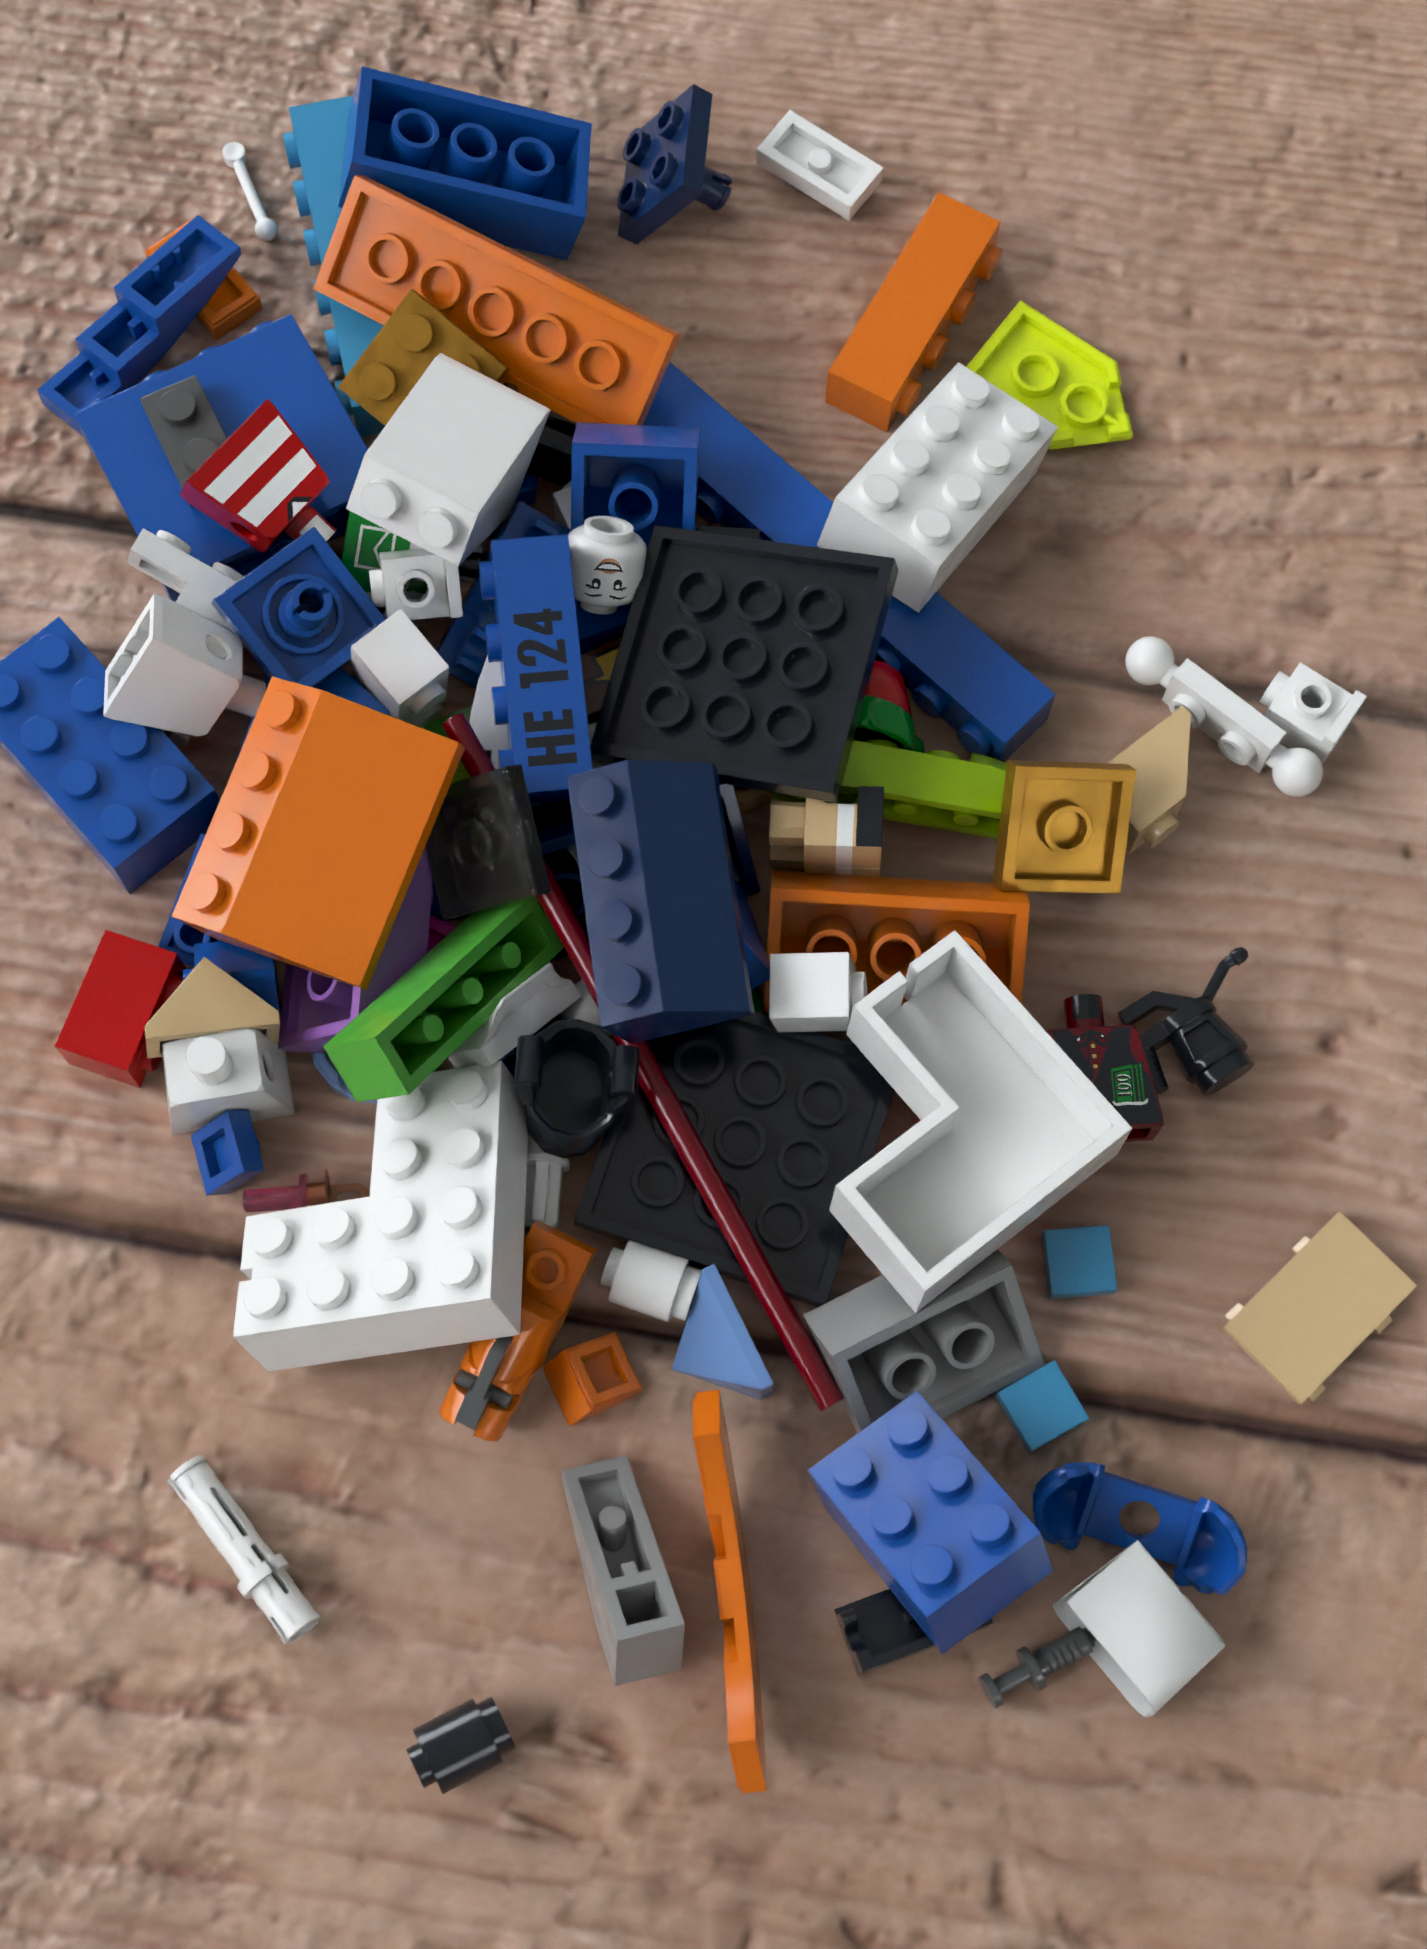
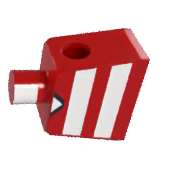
[179,399,337,553]

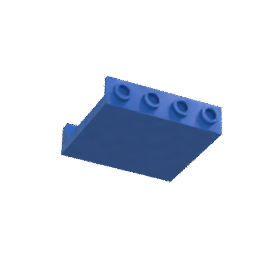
[74,314,368,602]

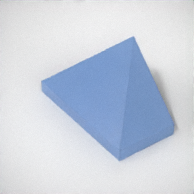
[672,1264,774,1400]

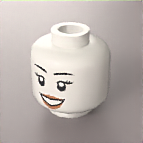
[568,516,647,614]

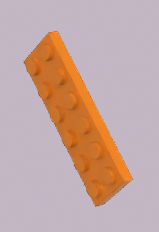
[313,175,681,425]

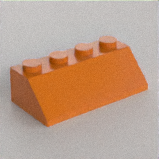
[763,871,1030,1013]

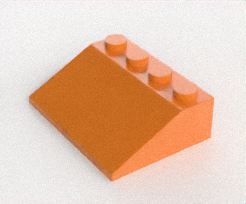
[171,676,466,990]

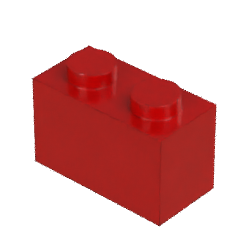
[55,929,186,1088]

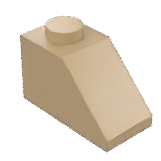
[1108,706,1191,854]

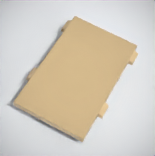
[1222,1211,1418,1405]

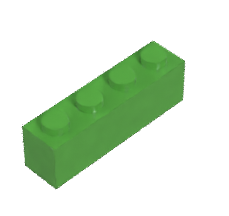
[323,893,564,1102]

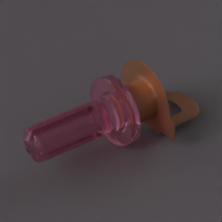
[242,1168,370,1213]

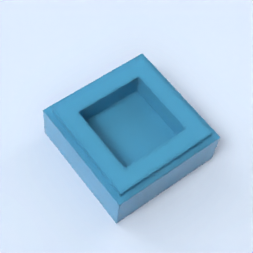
[1041,1225,1117,1299]
[995,1360,1089,1454]

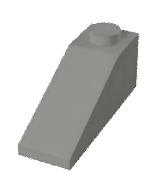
[562,1455,685,1686]

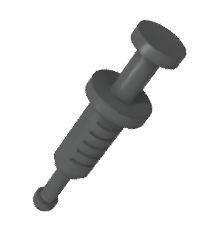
[979,1627,1097,1709]

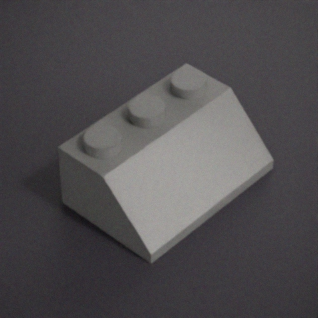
[802,1249,1046,1433]

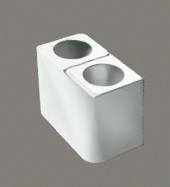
[1052,1540,1225,1717]

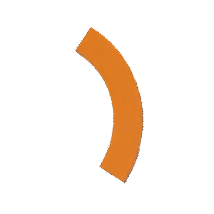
[693,1389,767,1794]

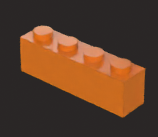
[825,192,1003,432]

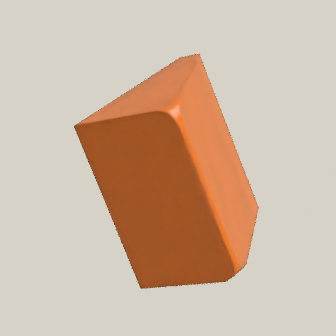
[544,1332,644,1425]

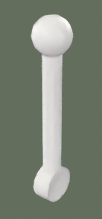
[222,142,278,241]

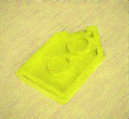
[966,300,1133,450]

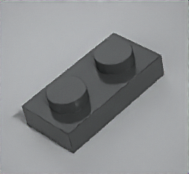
[140,375,227,508]

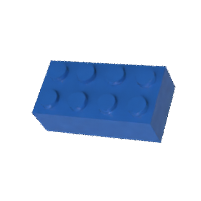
[338,66,592,260]
[0,617,220,894]

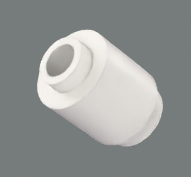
[601,1240,702,1322]

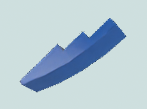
[37,215,241,437]

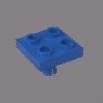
[212,526,386,688]

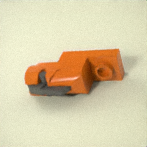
[439,1220,597,1441]

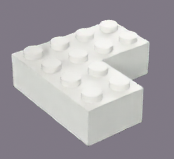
[829,930,1132,1313]
[233,1061,528,1372]

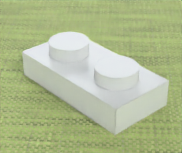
[756,110,884,221]

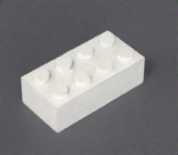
[817,362,1058,613]

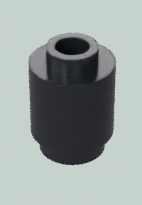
[406,1697,516,1794]

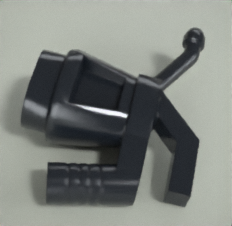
[1118,947,1254,1096]

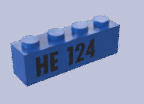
[479,534,593,805]

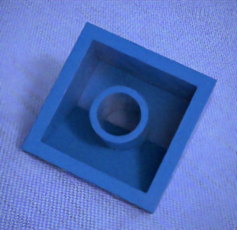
[571,422,700,553]

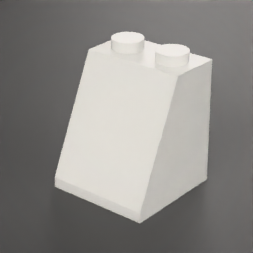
[346,353,551,567]

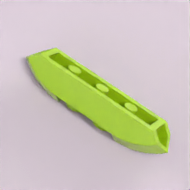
[769,739,1007,839]

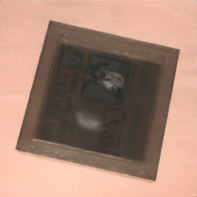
[426,764,552,920]

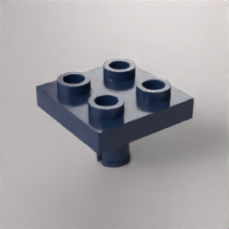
[617,84,732,245]

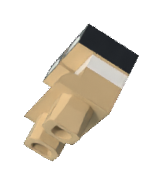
[769,786,884,877]

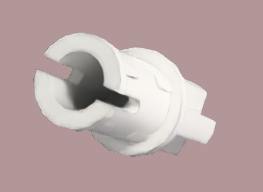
[524,1133,570,1229]

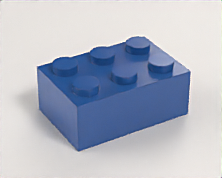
[808,1391,1054,1655]

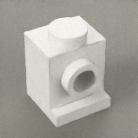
[369,548,463,620]
[1260,663,1367,765]

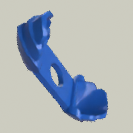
[1033,1462,1247,1595]

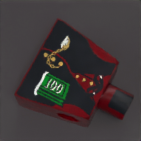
[1046,994,1164,1142]

